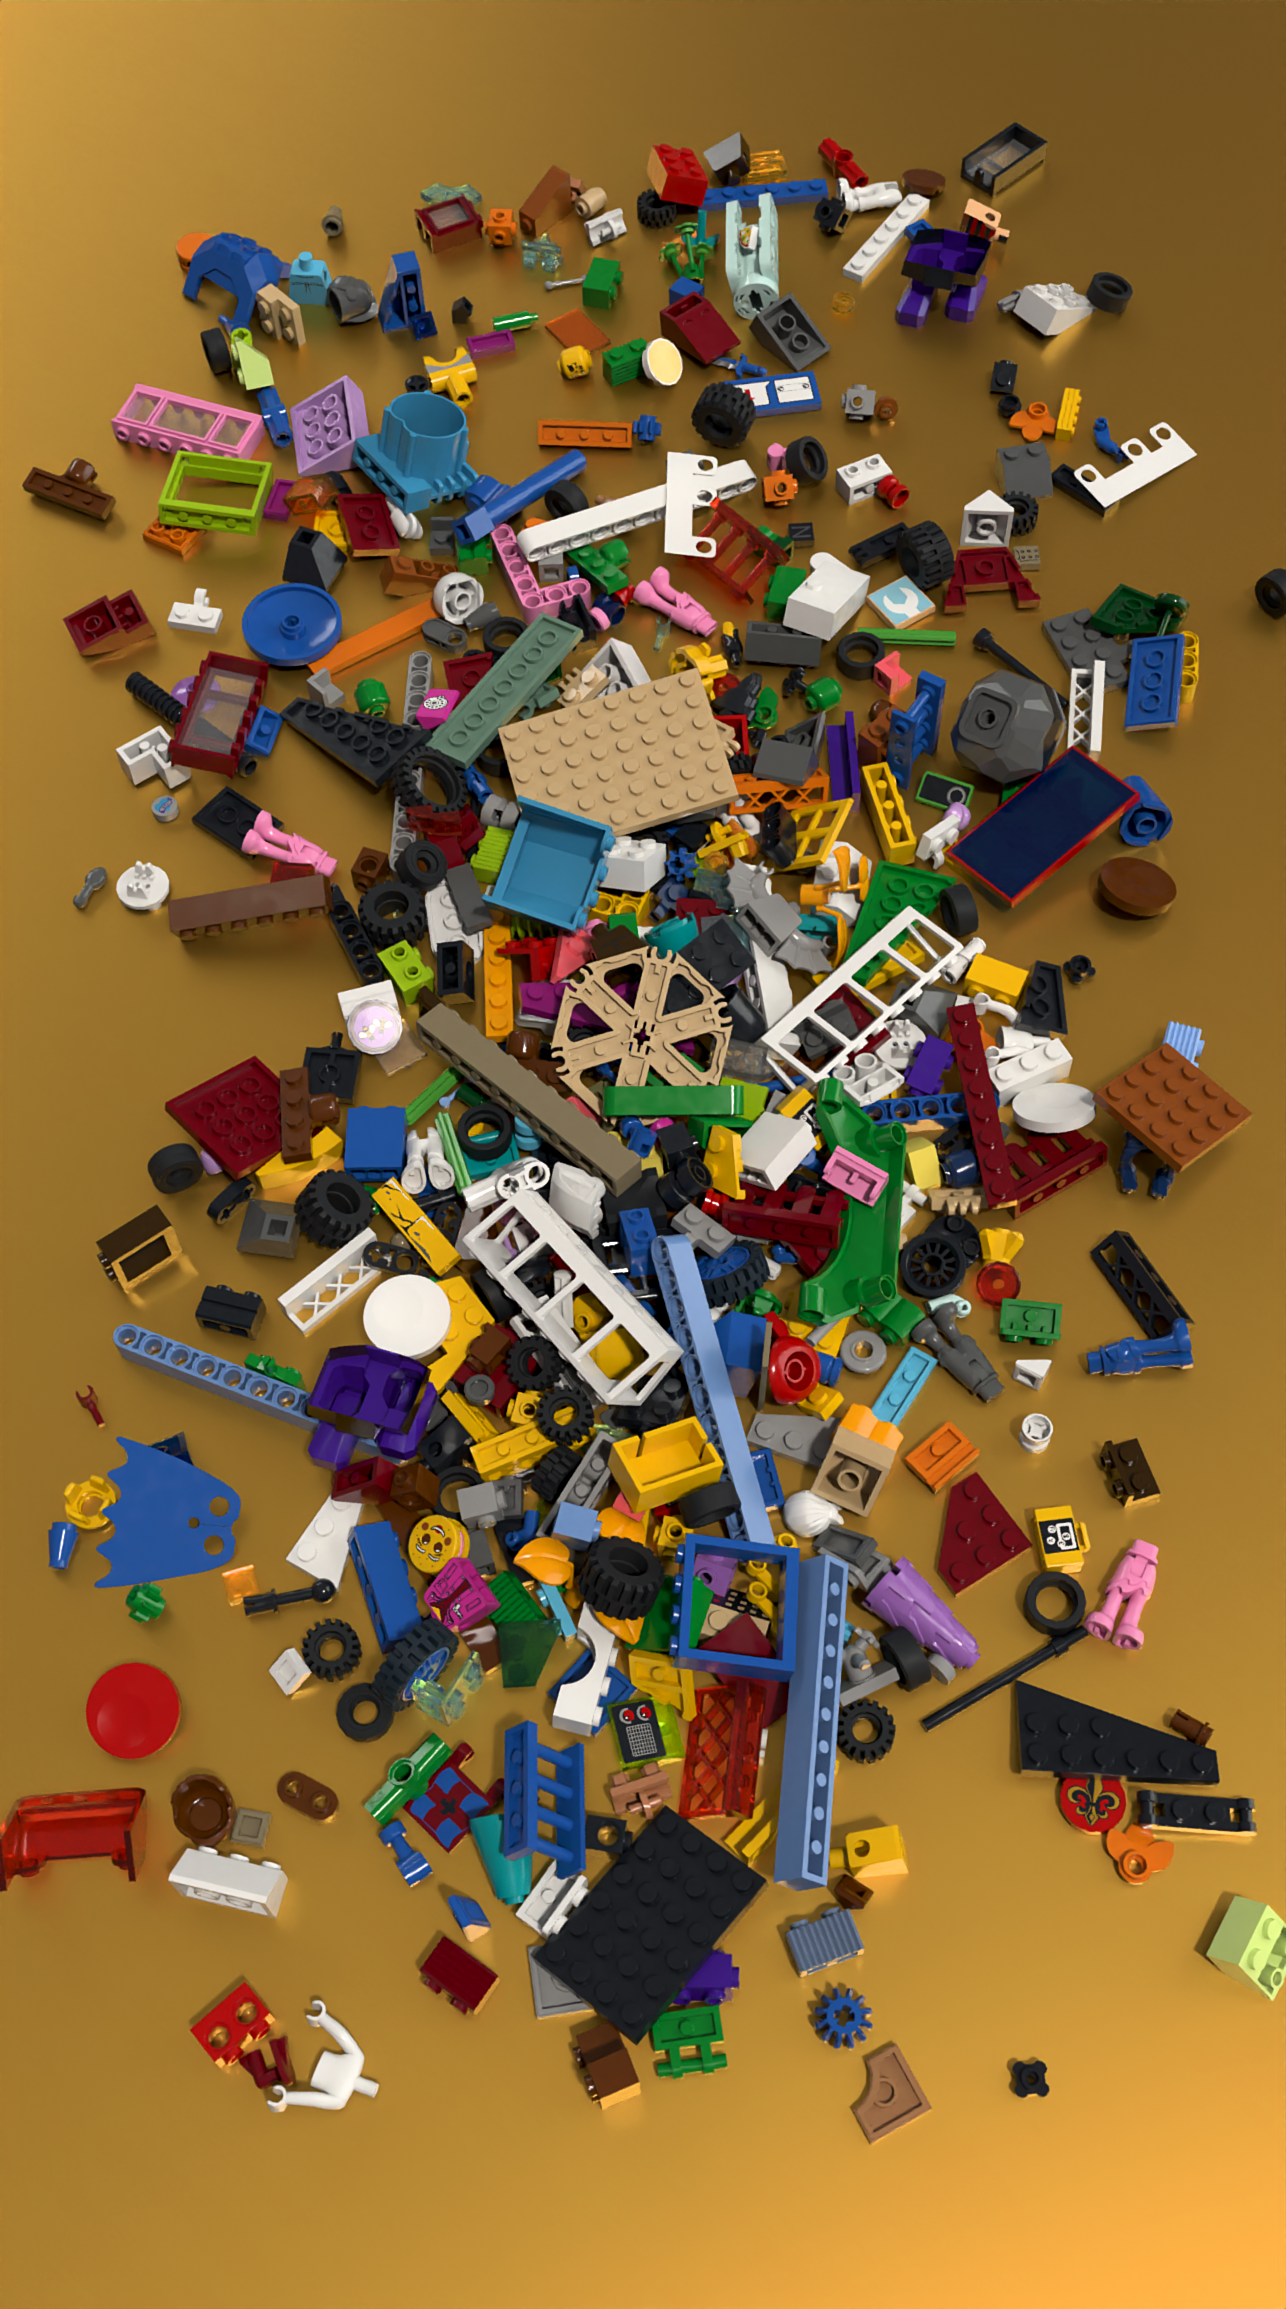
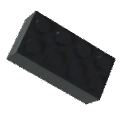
[630,918,756,1016]

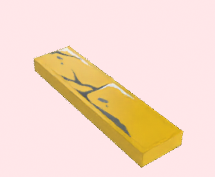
[371,1177,462,1277]

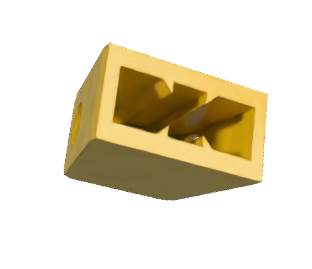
[829,1825,909,1878]

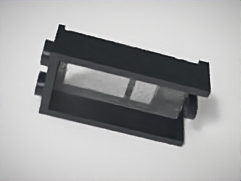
[960,122,1048,197]

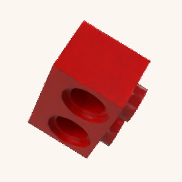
[190,1982,275,2068]

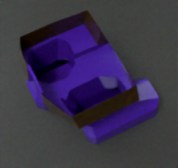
[307,1345,438,1472]

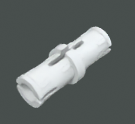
[941,937,986,984]

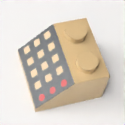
[699,1588,778,1645]

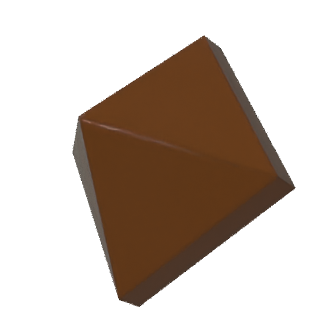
[833,1874,874,1910]

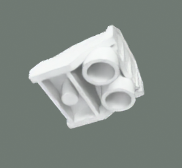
[830,1053,904,1107]
[549,1162,606,1240]

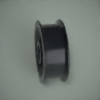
[900,1232,966,1300]

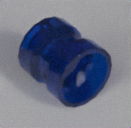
[591,593,626,627]

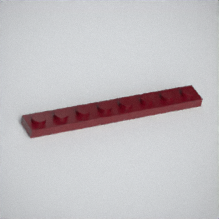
[946,1003,1017,1210]

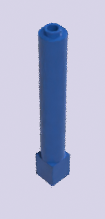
[450,449,587,546]

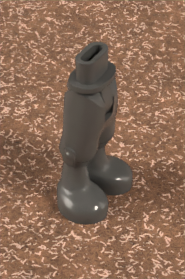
[910,1302,1005,1403]

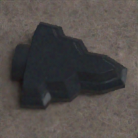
[710,672,763,727]

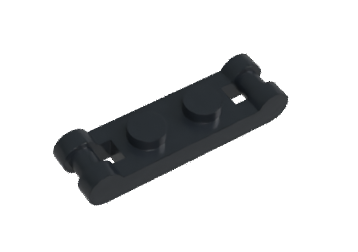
[1137,1790,1257,1836]

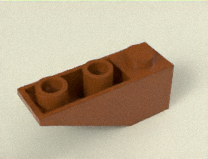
[379,555,458,597]

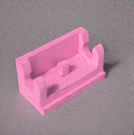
[822,1145,889,1208]

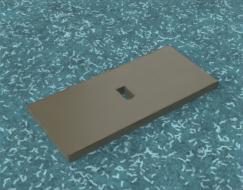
[757,1322,773,1412]

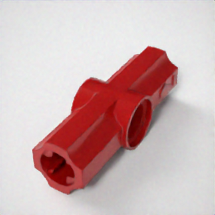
[818,137,869,189]

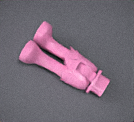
[633,566,718,637]
[241,810,338,878]
[1084,1539,1159,1650]

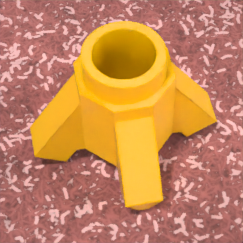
[978,1228,1024,1273]

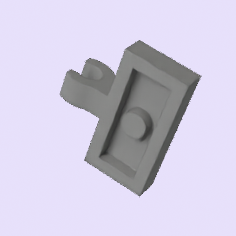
[670,1203,736,1259]

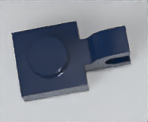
[647,876,690,923]

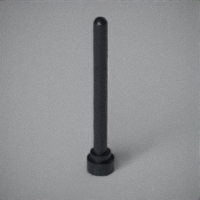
[972,628,1069,709]

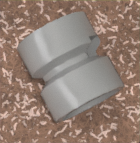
[480,794,521,831]

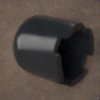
[707,983,766,1055]

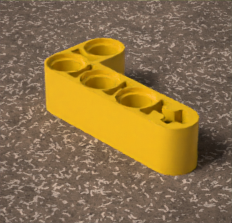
[586,889,650,926]

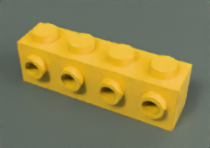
[860,762,919,865]

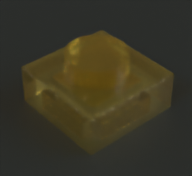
[222,1564,260,1606]

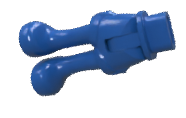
[1086,1317,1193,1376]

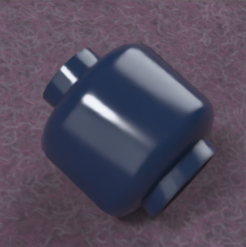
[940,1149,981,1189]

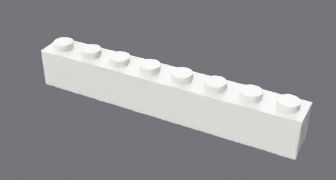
[727,863,801,1060]

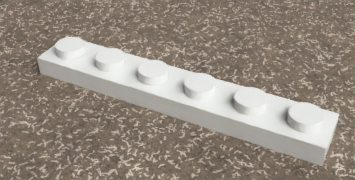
[843,192,930,283]

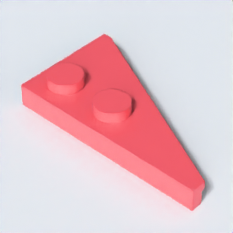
[550,929,594,984]

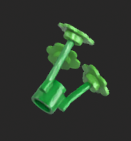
[659,222,715,284]

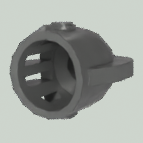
[327,275,378,324]

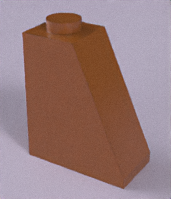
[519,165,572,238]

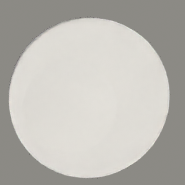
[1012,1083,1096,1133]
[363,1275,452,1360]

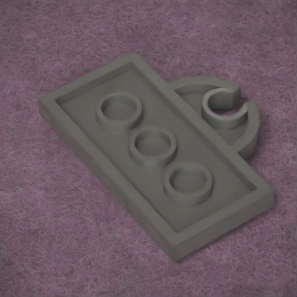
[1041,608,1133,700]

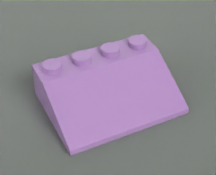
[290,375,369,477]

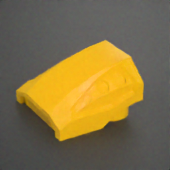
[579,1326,647,1381]

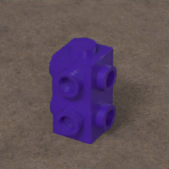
[903,1034,956,1097]
[672,1950,740,2005]

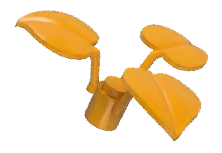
[800,846,869,966]
[513,1507,645,1645]

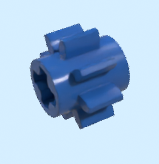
[632,415,662,442]
[664,848,700,881]

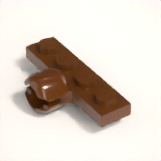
[22,458,116,521]
[464,1030,572,1093]
[280,1066,340,1164]

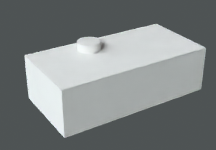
[783,561,870,641]

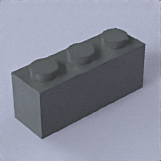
[744,621,822,668]

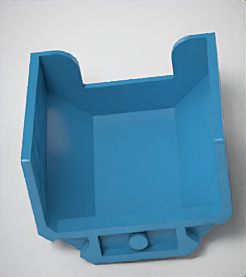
[481,795,616,935]

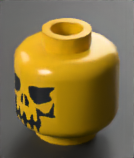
[557,345,593,380]

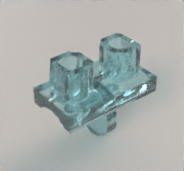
[521,233,564,273]

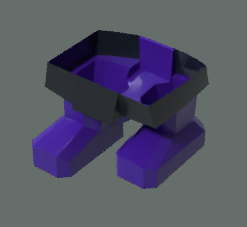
[895,229,992,328]

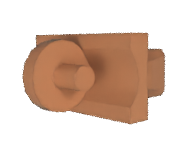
[609,1762,673,1820]

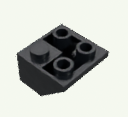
[282,526,348,592]

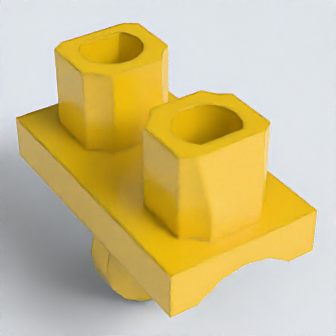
[697,821,749,869]

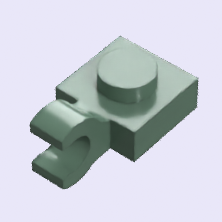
[518,682,561,720]

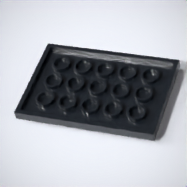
[533,1805,769,2046]

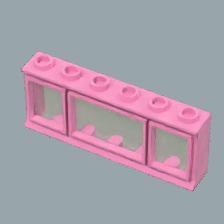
[111,383,266,460]

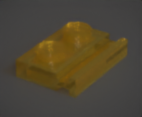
[743,150,787,183]

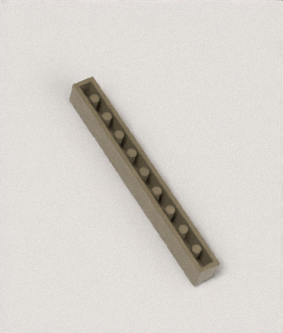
[416,1003,642,1197]

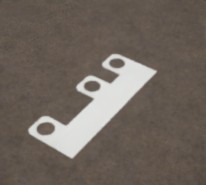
[1074,422,1197,507]
[664,452,717,558]

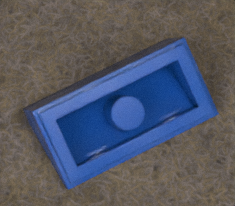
[244,705,283,757]

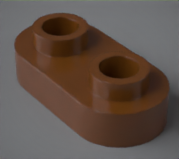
[277,1772,340,1823]

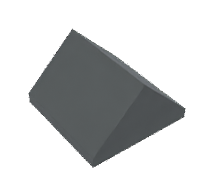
[784,712,826,762]
[752,738,819,786]

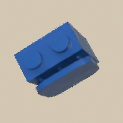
[344,1106,408,1182]

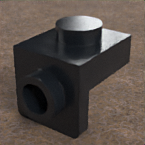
[990,360,1018,395]

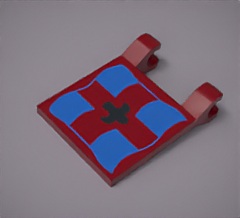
[403,1742,504,1855]

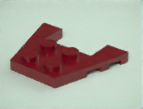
[943,547,1041,613]

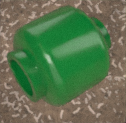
[804,677,843,714]
[354,678,391,717]

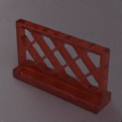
[678,1679,767,1821]

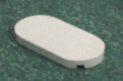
[425,878,484,965]

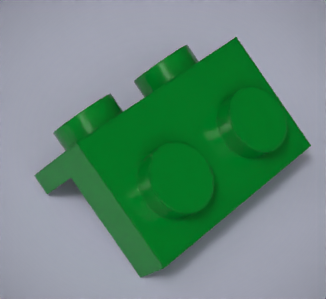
[998,1298,1062,1345]

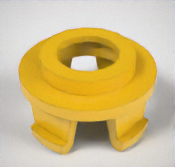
[63,1475,117,1530]

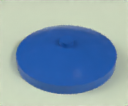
[242,583,343,666]

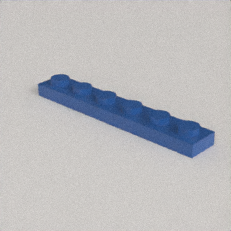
[697,179,828,211]

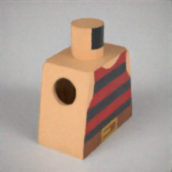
[958,198,1010,245]

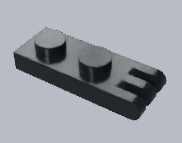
[848,522,909,569]

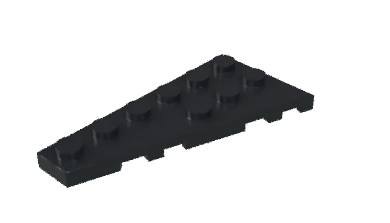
[279,697,433,788]
[1014,1680,1220,1787]

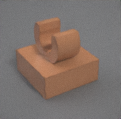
[570,177,586,204]

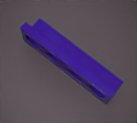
[826,711,861,813]

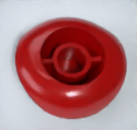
[768,1335,821,1405]

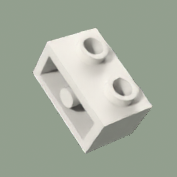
[835,453,892,506]

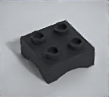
[601,1167,667,1236]

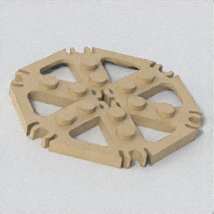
[551,946,733,1126]

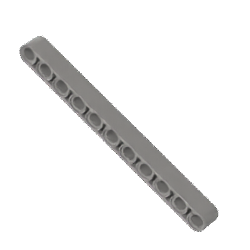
[389,651,434,884]

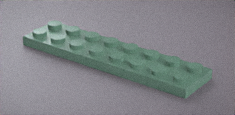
[424,612,584,770]

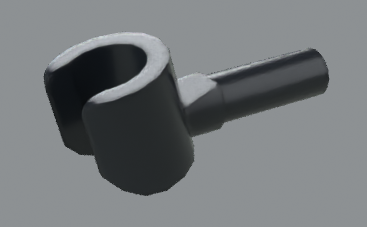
[747,729,767,750]

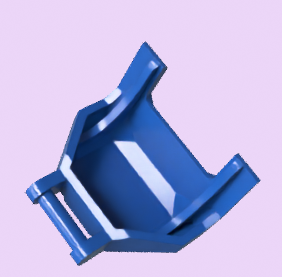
[182,232,292,325]

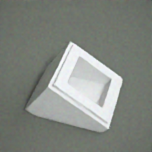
[1012,1360,1052,1390]

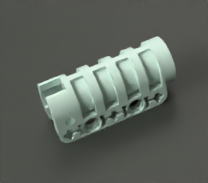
[726,192,779,320]

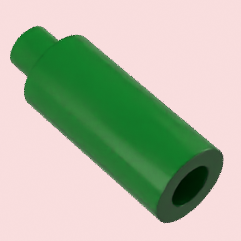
[492,310,538,332]

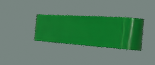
[603,1085,744,1116]

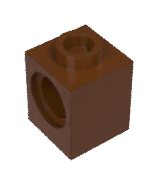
[351,847,391,891]
[390,1463,440,1512]

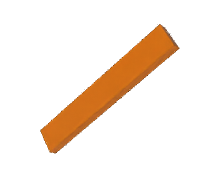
[305,597,444,676]

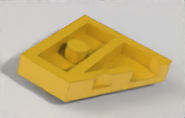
[703,1125,745,1199]
[628,1649,697,1721]

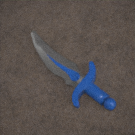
[710,354,767,379]

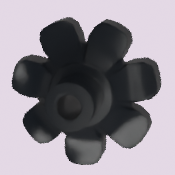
[782,667,808,696]

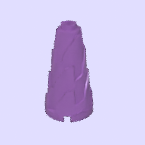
[861,1556,981,1670]

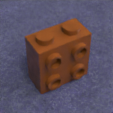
[857,704,906,770]

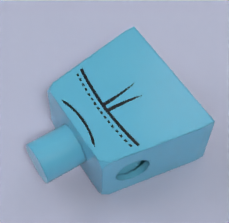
[289,252,332,306]

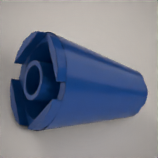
[1119,775,1173,846]

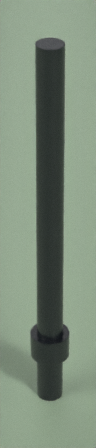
[920,1625,1088,1732]

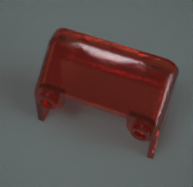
[0,1788,147,1891]

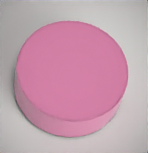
[589,607,610,633]

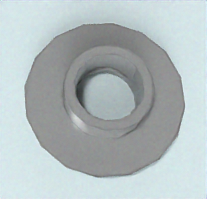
[840,1330,887,1373]

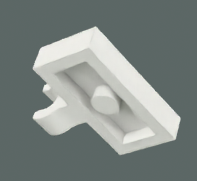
[167,588,223,634]
[916,814,961,869]

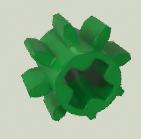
[125,1582,166,1623]

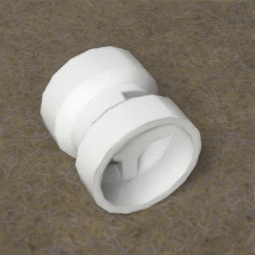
[1019,1413,1053,1454]

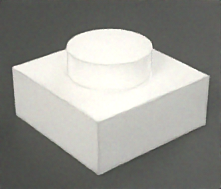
[268,1648,312,1695]

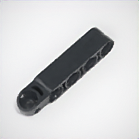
[326,883,385,987]

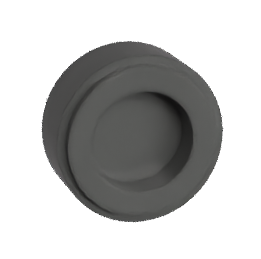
[464,1374,495,1407]

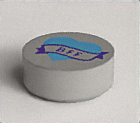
[151,796,179,822]
[927,1653,956,1685]

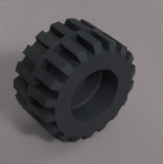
[691,382,756,448]
[896,520,955,590]
[358,879,428,951]
[294,1169,375,1249]
[577,1536,665,1621]

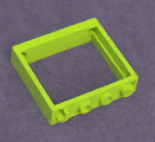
[158,450,273,536]

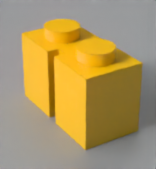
[963,953,1029,1009]

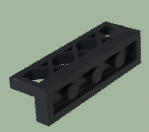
[1090,1230,1195,1339]

